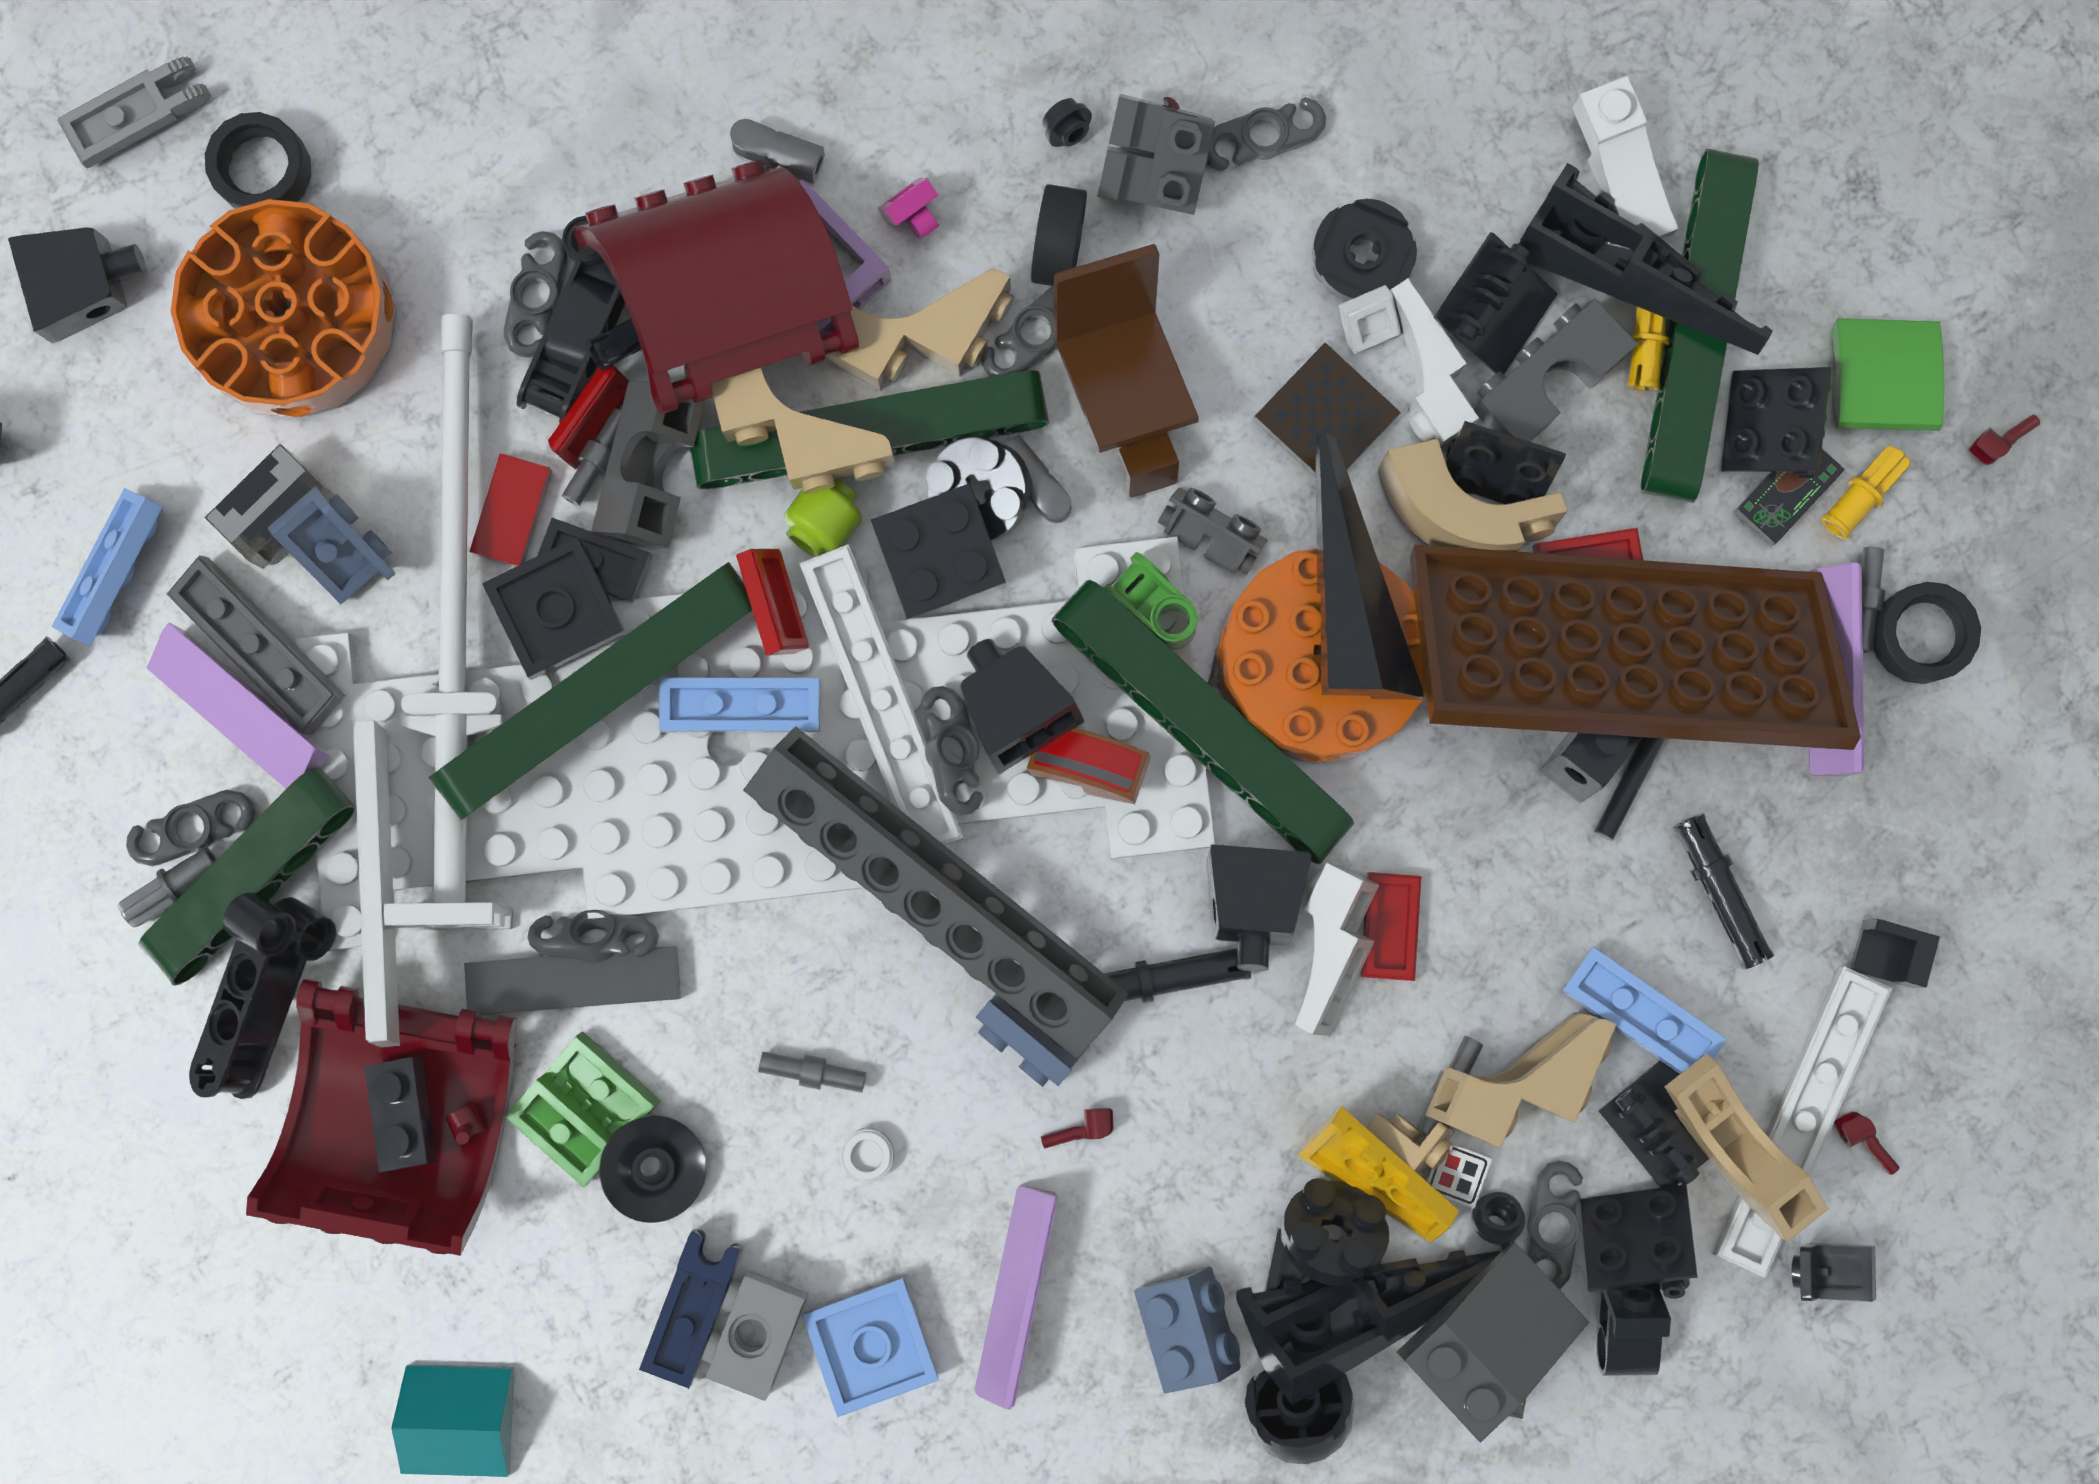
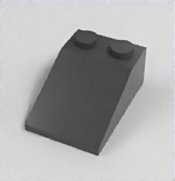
[1397,1241,1589,1443]

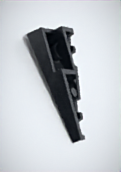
[1518,163,1773,355]
[1315,432,1424,700]
[1236,1244,1510,1405]

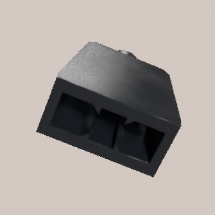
[8,227,147,343]
[960,639,1085,774]
[1539,732,1643,803]
[1206,844,1311,972]

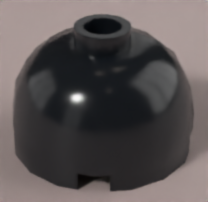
[1245,1370,1354,1465]

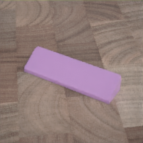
[1809,563,1864,776]
[147,622,330,789]
[975,1185,1058,1410]

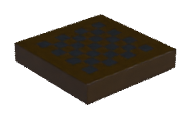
[1253,342,1401,478]

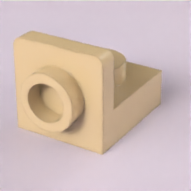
[1366,1113,1455,1173]

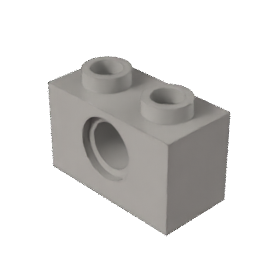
[702,1270,809,1401]

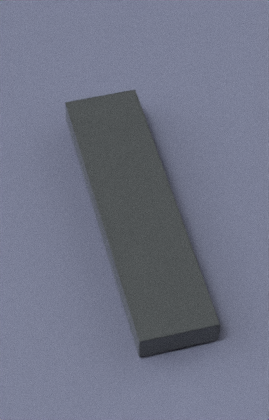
[167,555,346,735]
[464,946,681,1015]

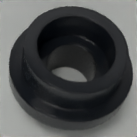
[1042,98,1092,147]
[1471,1192,1525,1245]

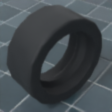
[204,112,311,209]
[1031,184,1087,286]
[1874,582,1981,684]

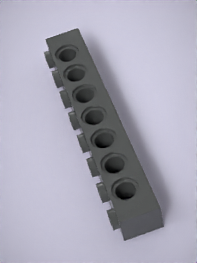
[743,726,1129,1059]

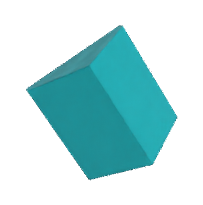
[391,1364,514,1477]

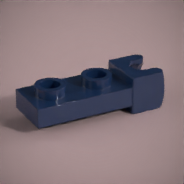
[639,1229,743,1389]

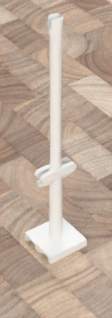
[383,314,513,930]

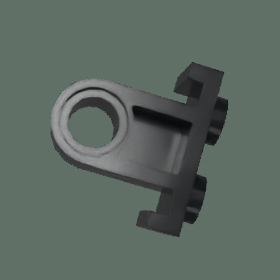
[1596,1283,1671,1376]

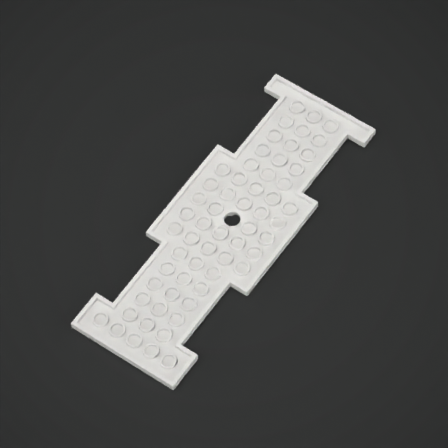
[296,536,1215,951]

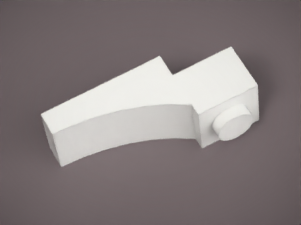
[1572,75,1679,239]
[1390,278,1479,448]
[1294,863,1379,1036]

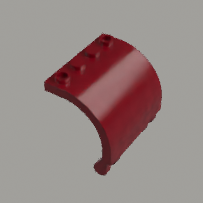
[573,160,859,415]
[246,979,516,1256]

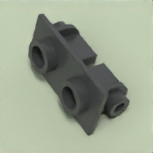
[1157,487,1268,575]

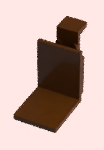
[1054,244,1199,498]

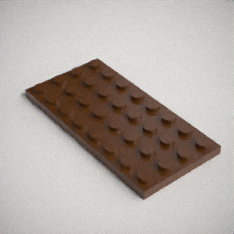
[1410,545,1861,750]

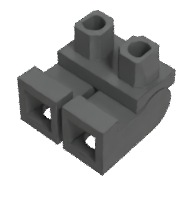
[1097,94,1215,215]

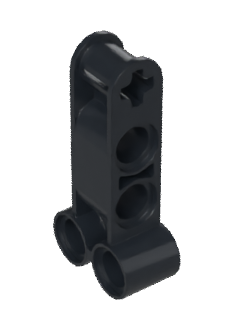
[516,215,626,424]
[189,892,336,1099]

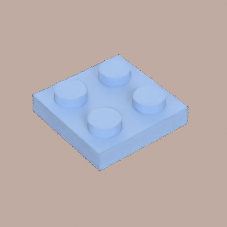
[802,1276,939,1418]

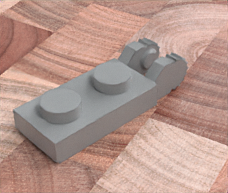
[57,56,211,169]

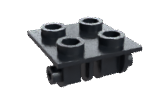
[1433,232,1558,374]
[1721,367,1832,479]
[1446,421,1566,505]
[1598,1060,1709,1187]
[1580,1184,1698,1299]

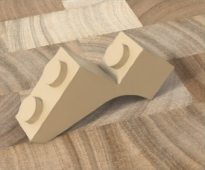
[826,269,1014,390]
[711,367,895,494]
[1425,1012,1616,1148]

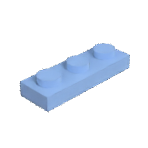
[51,488,163,646]
[659,678,821,733]
[1561,947,1727,1074]

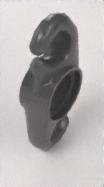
[1207,97,1326,170]
[504,231,567,358]
[981,286,1056,377]
[921,686,984,815]
[126,790,254,867]
[527,909,659,963]
[1527,1161,1583,1290]

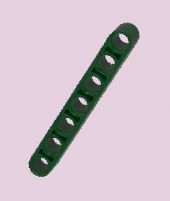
[1640,149,1759,503]
[690,370,1050,489]
[428,562,752,821]
[1051,580,1354,864]

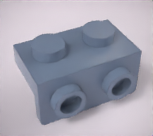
[268,486,396,605]
[975,994,1088,1087]
[1134,1267,1241,1394]

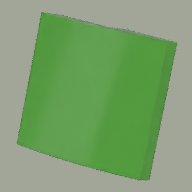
[1831,318,1944,431]
[505,1031,661,1188]

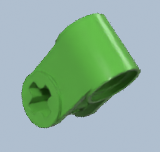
[1103,552,1198,650]

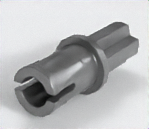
[118,846,217,928]

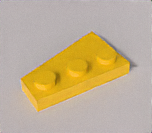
[1298,1106,1459,1243]

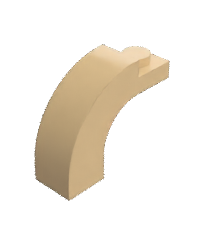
[1378,439,1568,552]
[1665,1054,1829,1242]

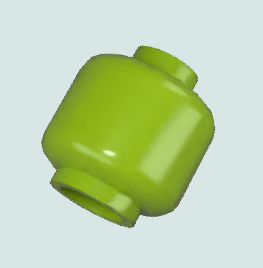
[784,479,862,557]

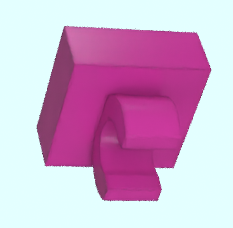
[878,178,939,238]

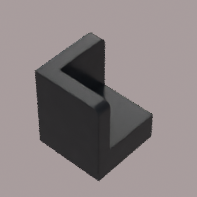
[1851,919,1940,988]

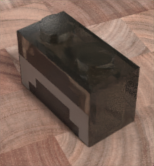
[204,444,335,569]

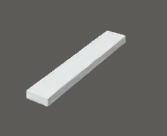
[799,544,964,846]
[353,720,400,1047]
[1713,966,1892,1278]

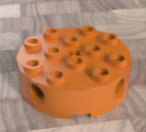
[170,199,395,418]
[1216,549,1426,764]

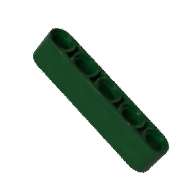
[138,767,356,986]

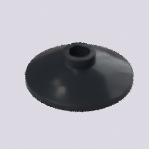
[599,1115,706,1223]

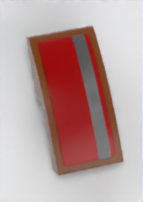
[1027,728,1151,804]

